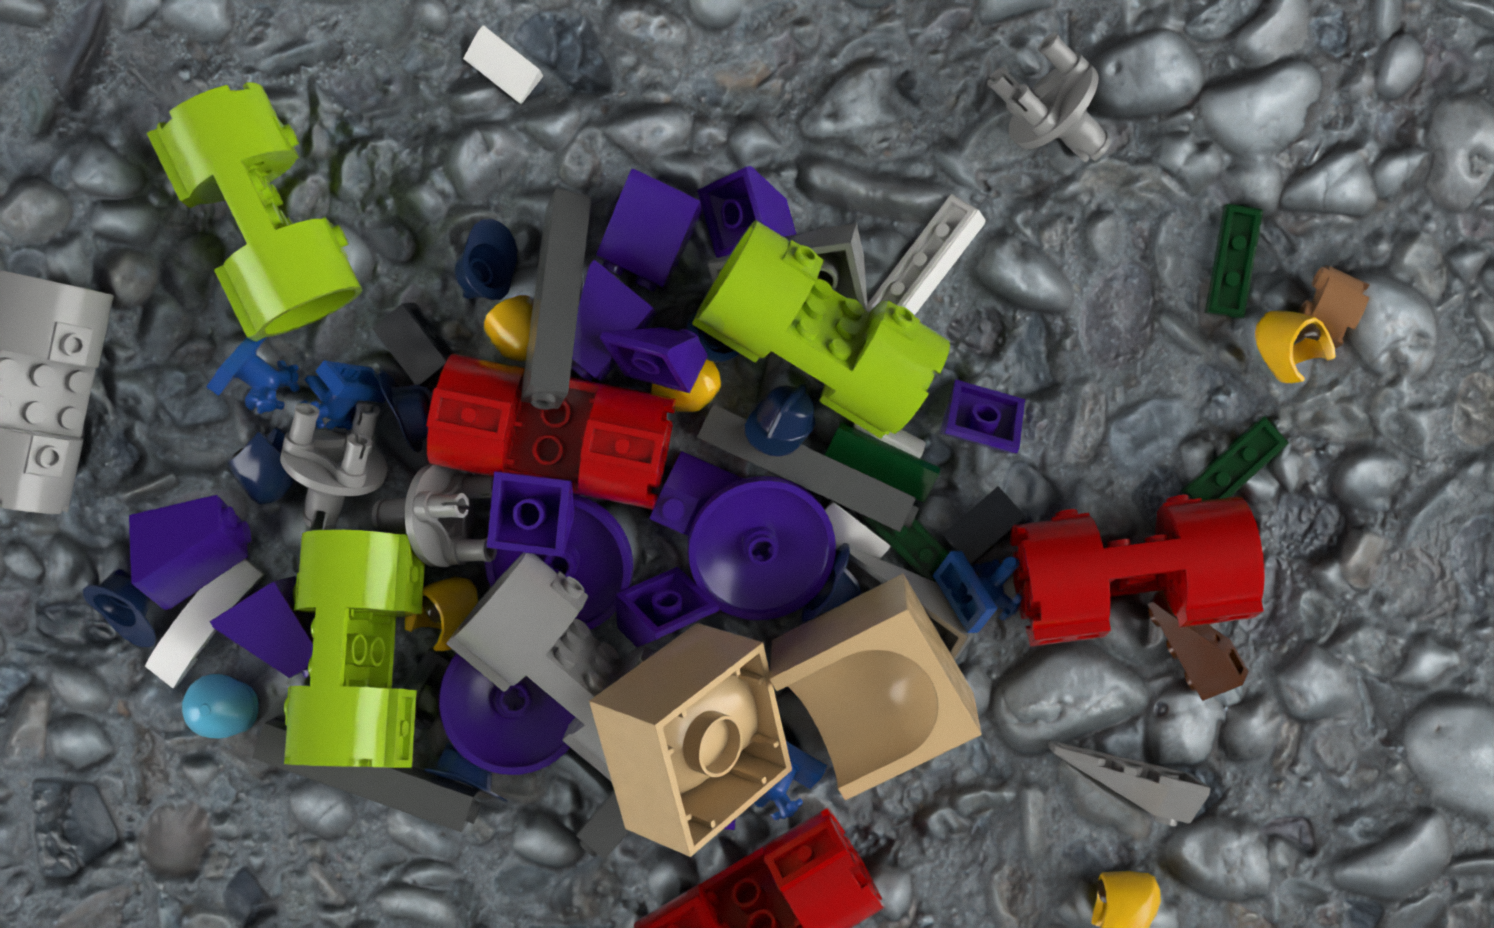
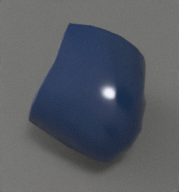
[227,427,294,505]

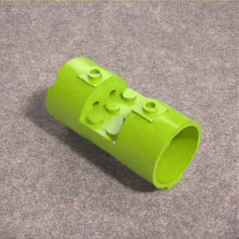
[147,82,362,342]
[692,220,950,439]
[284,530,425,768]

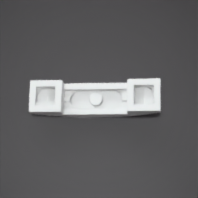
[145,558,265,689]

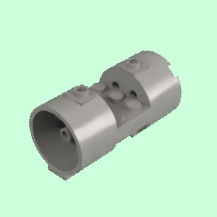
[0,270,114,514]
[446,552,658,781]

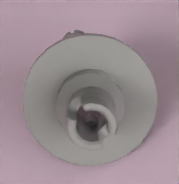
[987,32,1111,162]
[280,402,388,530]
[372,464,497,567]

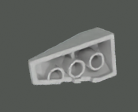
[708,223,867,309]
[846,547,975,661]
[1047,740,1211,826]

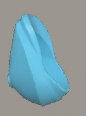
[182,674,259,739]

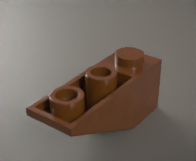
[1148,591,1248,701]

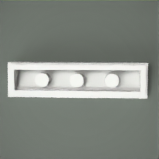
[865,194,985,315]

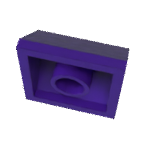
[939,379,1025,454]
[487,471,575,557]

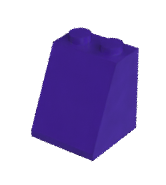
[596,168,703,292]
[571,259,657,381]
[129,495,251,610]
[209,576,315,678]

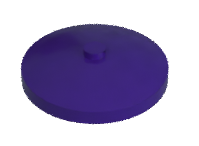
[687,476,836,620]
[485,493,633,629]
[438,652,576,775]

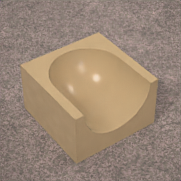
[769,573,982,801]
[589,623,792,857]

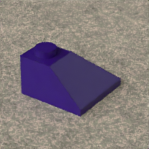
[697,166,797,258]
[600,328,708,394]
[649,451,744,536]
[615,567,719,648]

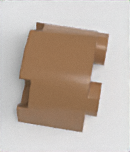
[1298,265,1370,349]

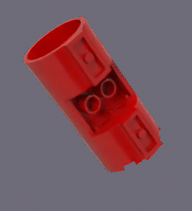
[426,354,676,509]
[1010,495,1265,647]
[634,807,885,928]

